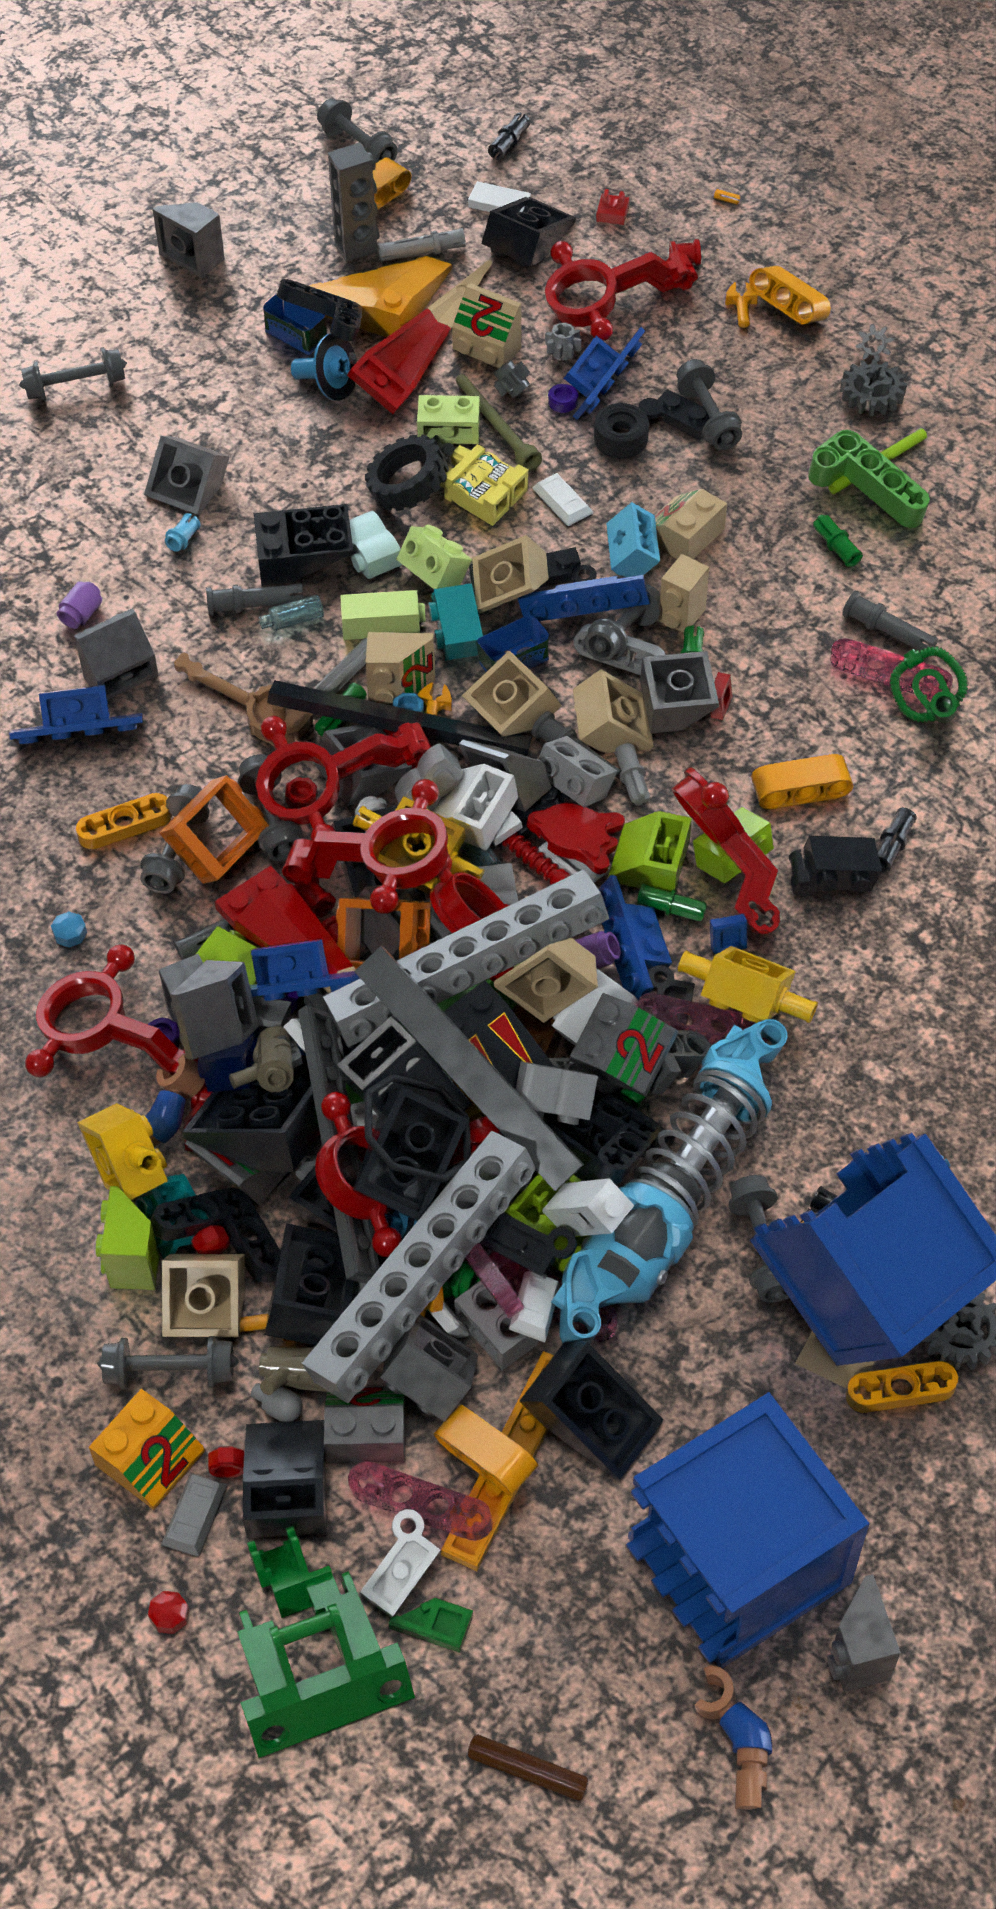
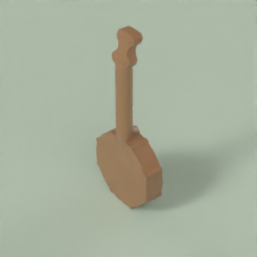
[174,652,313,746]

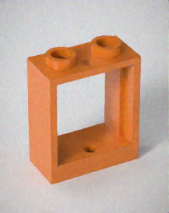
[159,775,269,884]
[336,897,431,969]

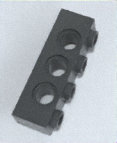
[328,142,380,262]

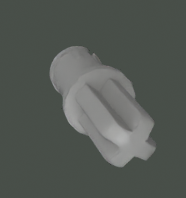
[614,743,650,806]

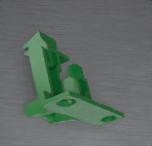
[237,1526,415,1758]

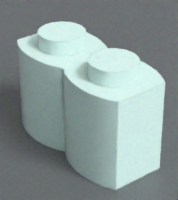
[349,511,402,579]

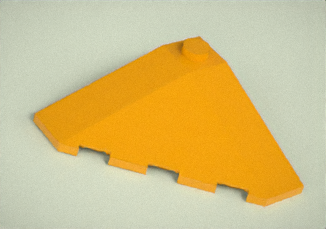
[310,256,452,337]

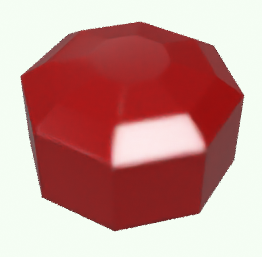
[285,777,318,809]
[191,1225,230,1254]
[208,1446,244,1478]
[148,1591,189,1634]

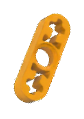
[76,793,172,849]
[846,1361,958,1413]

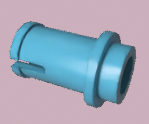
[165,513,201,552]

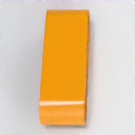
[373,157,412,209]
[749,266,831,324]
[751,754,853,809]
[434,1404,538,1496]

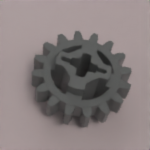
[840,359,907,416]
[922,1293,996,1370]

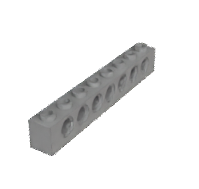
[323,869,609,1047]
[301,1131,536,1403]

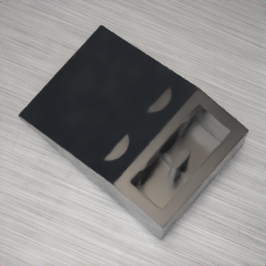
[253,504,354,586]
[337,1015,472,1116]
[243,1420,327,1538]

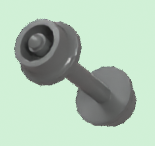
[317,98,398,164]
[19,347,127,401]
[676,359,742,450]
[585,584,661,661]
[238,754,303,861]
[140,784,210,894]
[728,1175,789,1303]
[97,1336,239,1389]

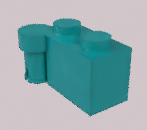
[429,583,483,661]

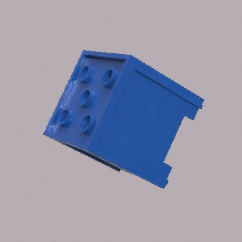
[750,1133,996,1366]
[626,1392,870,1669]

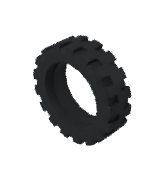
[365,435,449,511]

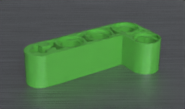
[808,429,930,528]

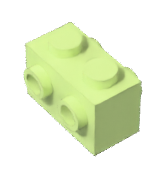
[417,395,480,444]
[396,524,472,589]

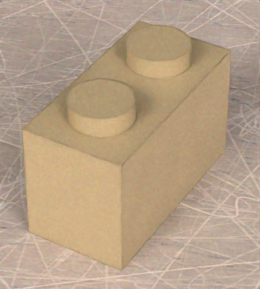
[659,554,709,633]

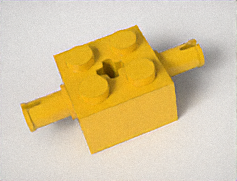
[353,796,485,895]
[678,946,818,1023]
[77,1103,168,1200]

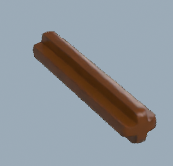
[468,1734,588,1801]

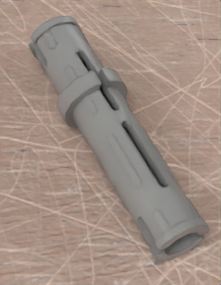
[378,228,466,262]

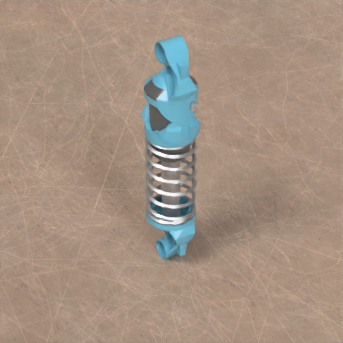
[551,1019,788,1344]

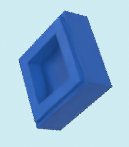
[710,914,747,955]

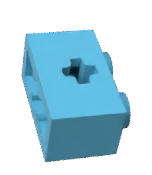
[606,502,660,577]

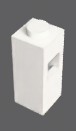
[542,1178,634,1236]

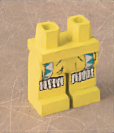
[440,444,529,526]

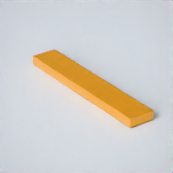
[441,1351,554,1571]

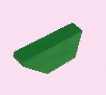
[389,1598,473,1653]

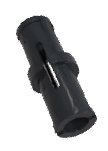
[488,112,530,160]
[877,807,917,872]

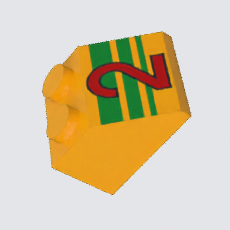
[89,1388,205,1510]

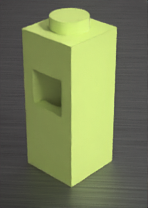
[340,590,426,640]

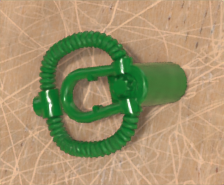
[890,646,968,723]

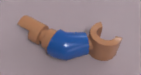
[145,1053,206,1147]
[695,1665,772,1810]

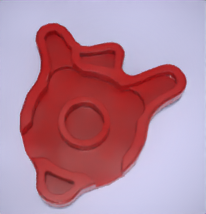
[527,803,625,875]

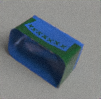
[263,294,327,356]
[476,616,549,672]

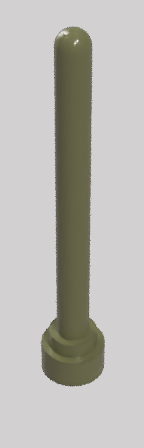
[456,374,542,472]

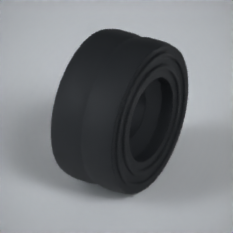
[594,403,649,459]

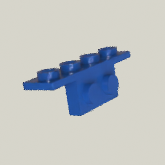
[563,327,645,420]
[517,575,650,621]
[9,685,143,744]
[598,875,672,1002]
[250,939,360,1001]

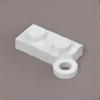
[359,1509,440,1618]

